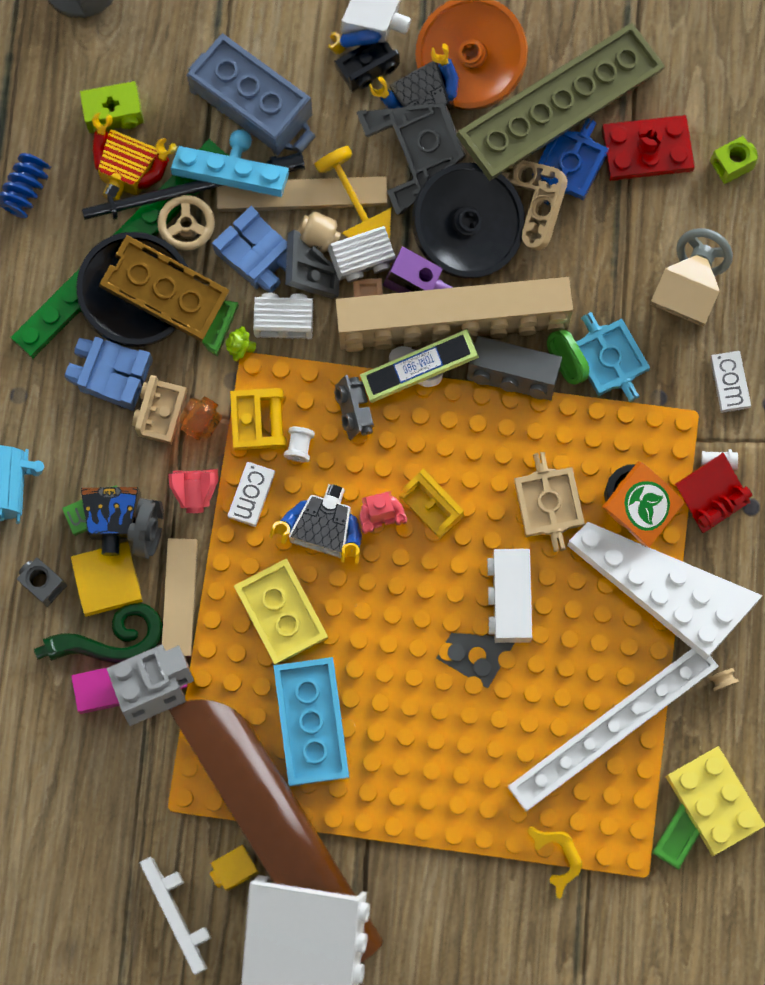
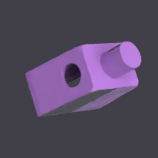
[382,246,453,293]

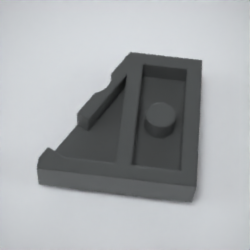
[285,230,340,299]
[437,633,514,689]

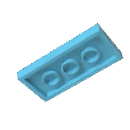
[273,657,349,787]

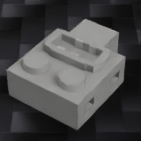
[107,644,194,726]

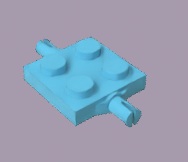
[576,312,650,402]

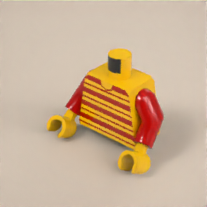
[92,112,177,201]

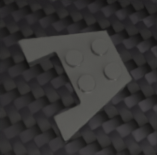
[357,103,466,215]

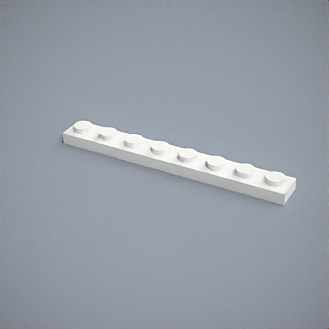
[507,649,719,812]

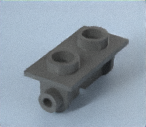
[334,375,374,440]

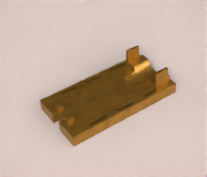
[99,235,229,342]

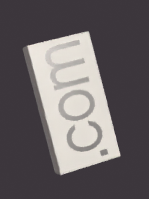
[710,351,751,413]
[228,462,275,527]

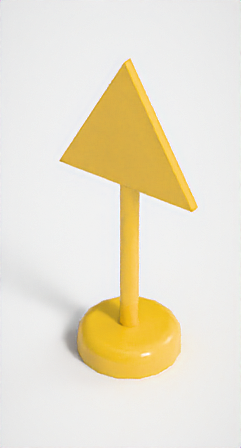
[314,146,391,239]

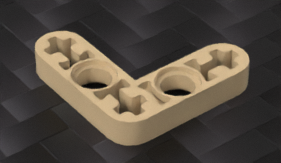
[502,160,567,250]

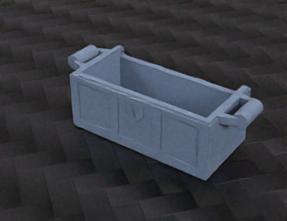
[186,33,315,156]

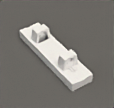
[139,857,211,975]

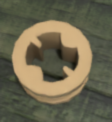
[709,668,739,692]

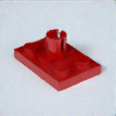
[602,115,695,181]

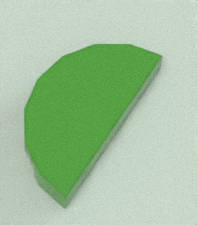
[202,301,239,357]

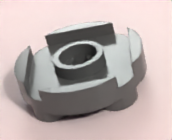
[128,498,164,559]

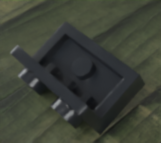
[334,40,400,92]

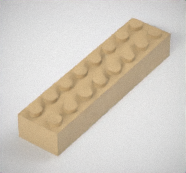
[336,277,573,352]

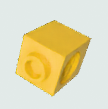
[209,844,259,891]

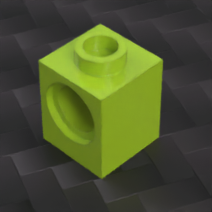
[710,135,758,184]

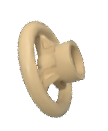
[158,195,215,251]

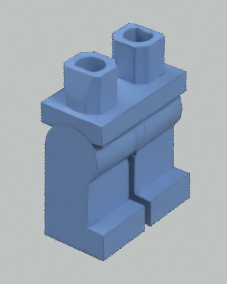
[212,206,287,293]
[65,336,153,411]

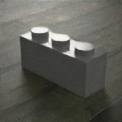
[467,336,562,401]

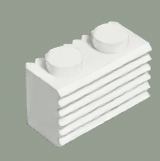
[328,226,396,282]
[253,293,313,339]

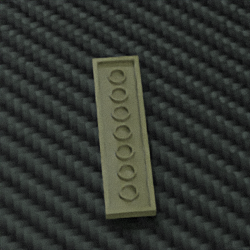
[456,23,665,181]

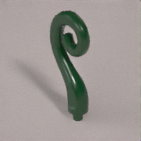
[34,603,163,663]

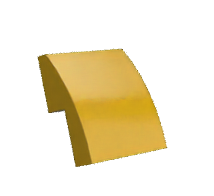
[71,541,143,617]

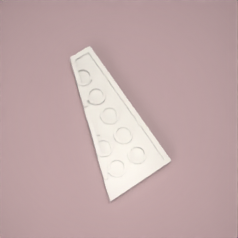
[567,522,762,660]

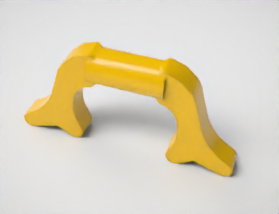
[528,827,582,899]

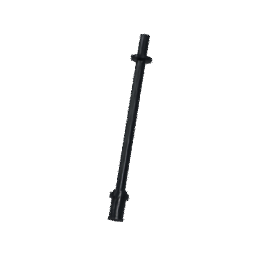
[82,152,305,220]

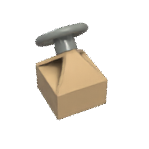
[651,228,733,327]

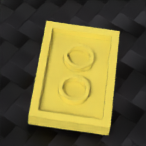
[234,558,328,665]
[665,746,765,857]

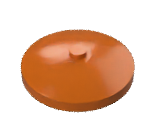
[415,0,528,110]

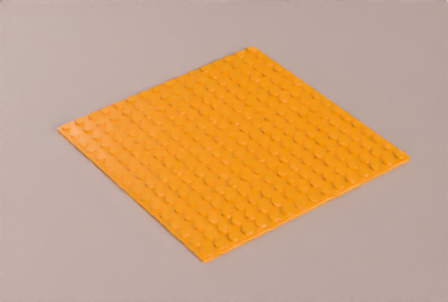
[168,352,699,878]

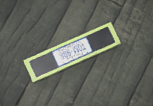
[360,329,479,403]

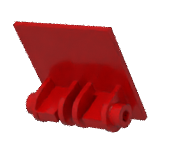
[675,453,753,533]

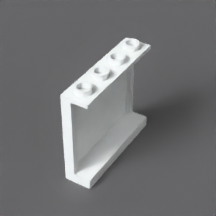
[241,875,370,985]

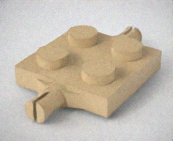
[514,452,585,552]

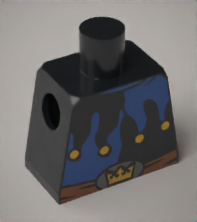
[81,487,141,556]

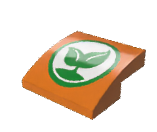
[602,461,685,548]

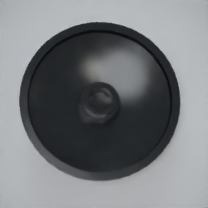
[412,163,525,279]
[76,232,188,347]

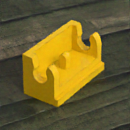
[400,468,464,539]

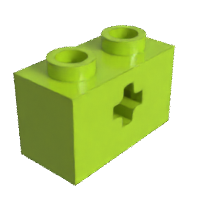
[80,81,144,133]

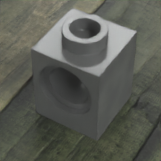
[17,557,67,607]

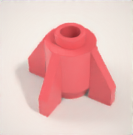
[168,469,218,513]

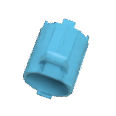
[0,445,44,524]

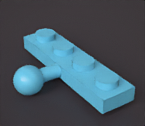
[171,129,289,197]

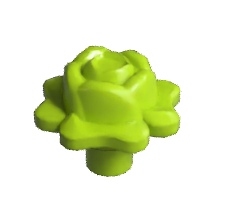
[225,326,256,361]

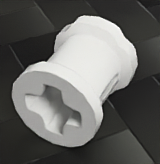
[284,426,315,462]

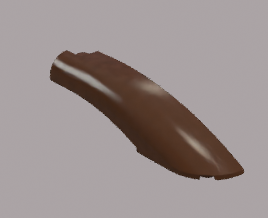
[168,699,383,963]

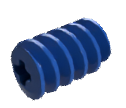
[0,153,51,219]

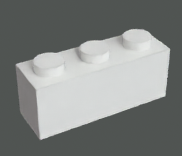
[487,549,532,643]

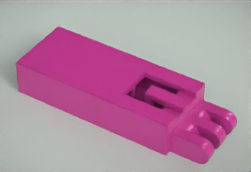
[71,667,188,714]

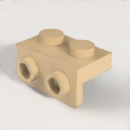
[132,375,188,445]

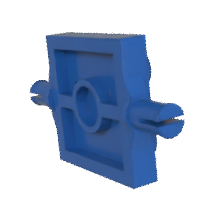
[532,118,608,207]

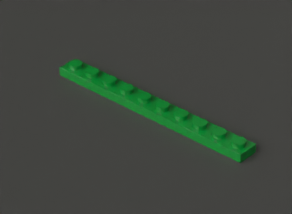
[11,139,229,359]

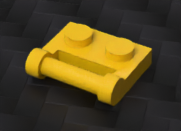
[230,388,286,450]

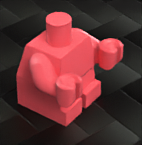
[359,491,407,534]

